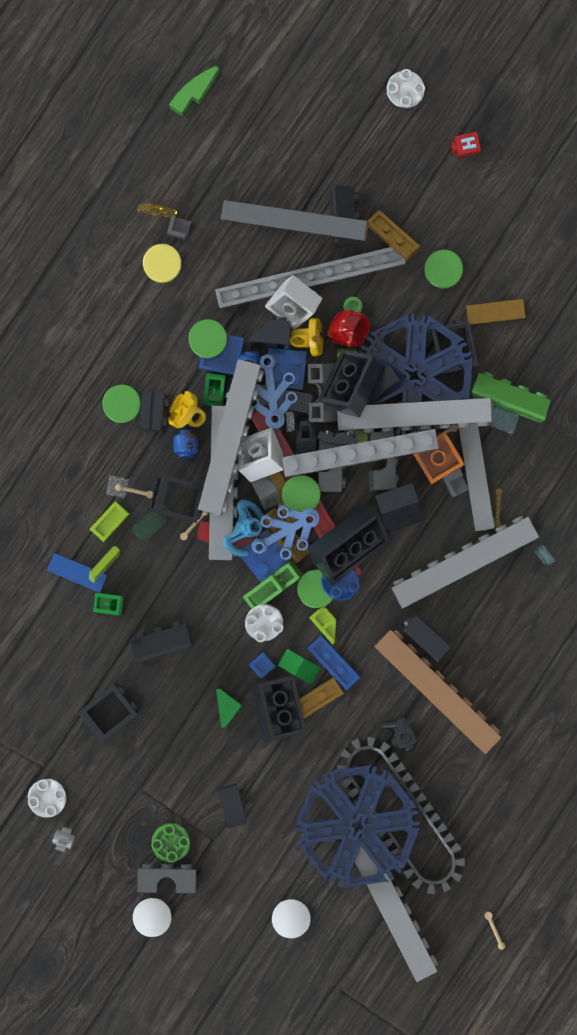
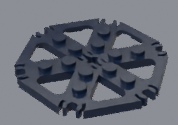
[359,314,474,436]
[295,765,420,888]

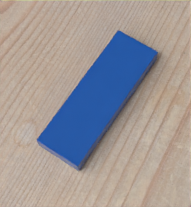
[47,553,108,593]
[307,636,360,691]

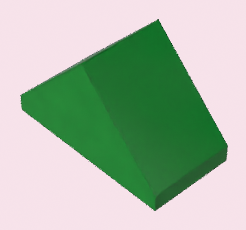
[203,373,226,406]
[93,593,125,616]
[278,649,321,684]
[216,688,242,728]

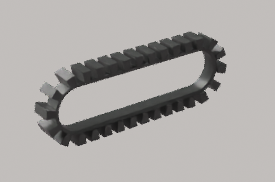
[337,736,465,894]

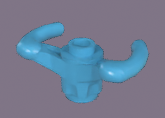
[223,499,264,557]

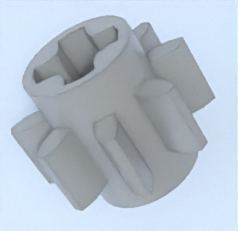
[52,827,75,852]

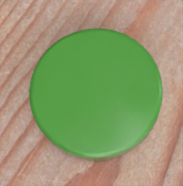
[424,250,463,289]
[189,319,227,359]
[102,385,141,423]
[282,475,321,512]
[297,570,333,608]
[151,823,190,863]

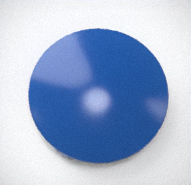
[321,569,359,601]

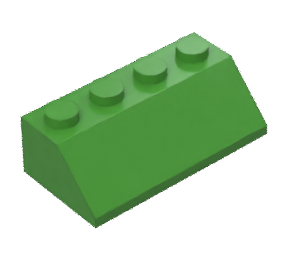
[471,371,551,423]

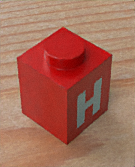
[451,132,481,159]

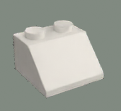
[265,275,322,330]
[238,428,283,482]

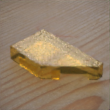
[137,203,177,217]

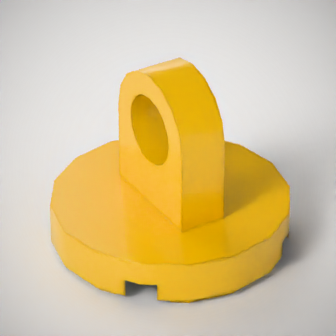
[289,318,323,356]
[168,391,206,428]

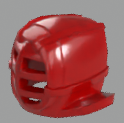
[327,310,370,349]

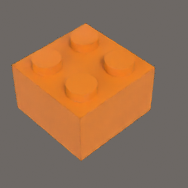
[414,431,465,484]

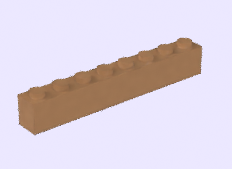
[374,630,501,754]

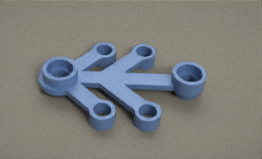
[251,354,297,429]
[252,505,319,560]

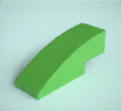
[169,66,219,116]
[243,560,303,609]

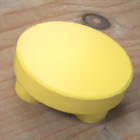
[143,244,181,283]

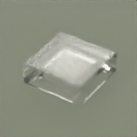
[286,412,295,433]
[106,476,129,498]

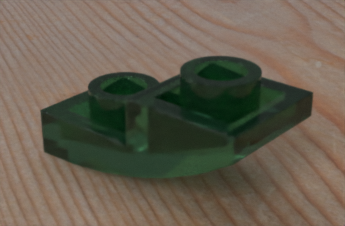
[130,504,171,542]

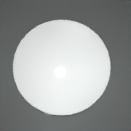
[387,69,425,108]
[245,604,283,642]
[28,779,66,818]
[133,898,171,937]
[272,899,310,938]

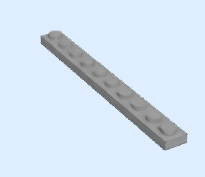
[215,247,405,309]

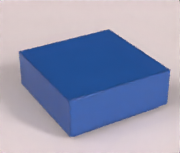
[249,652,276,679]

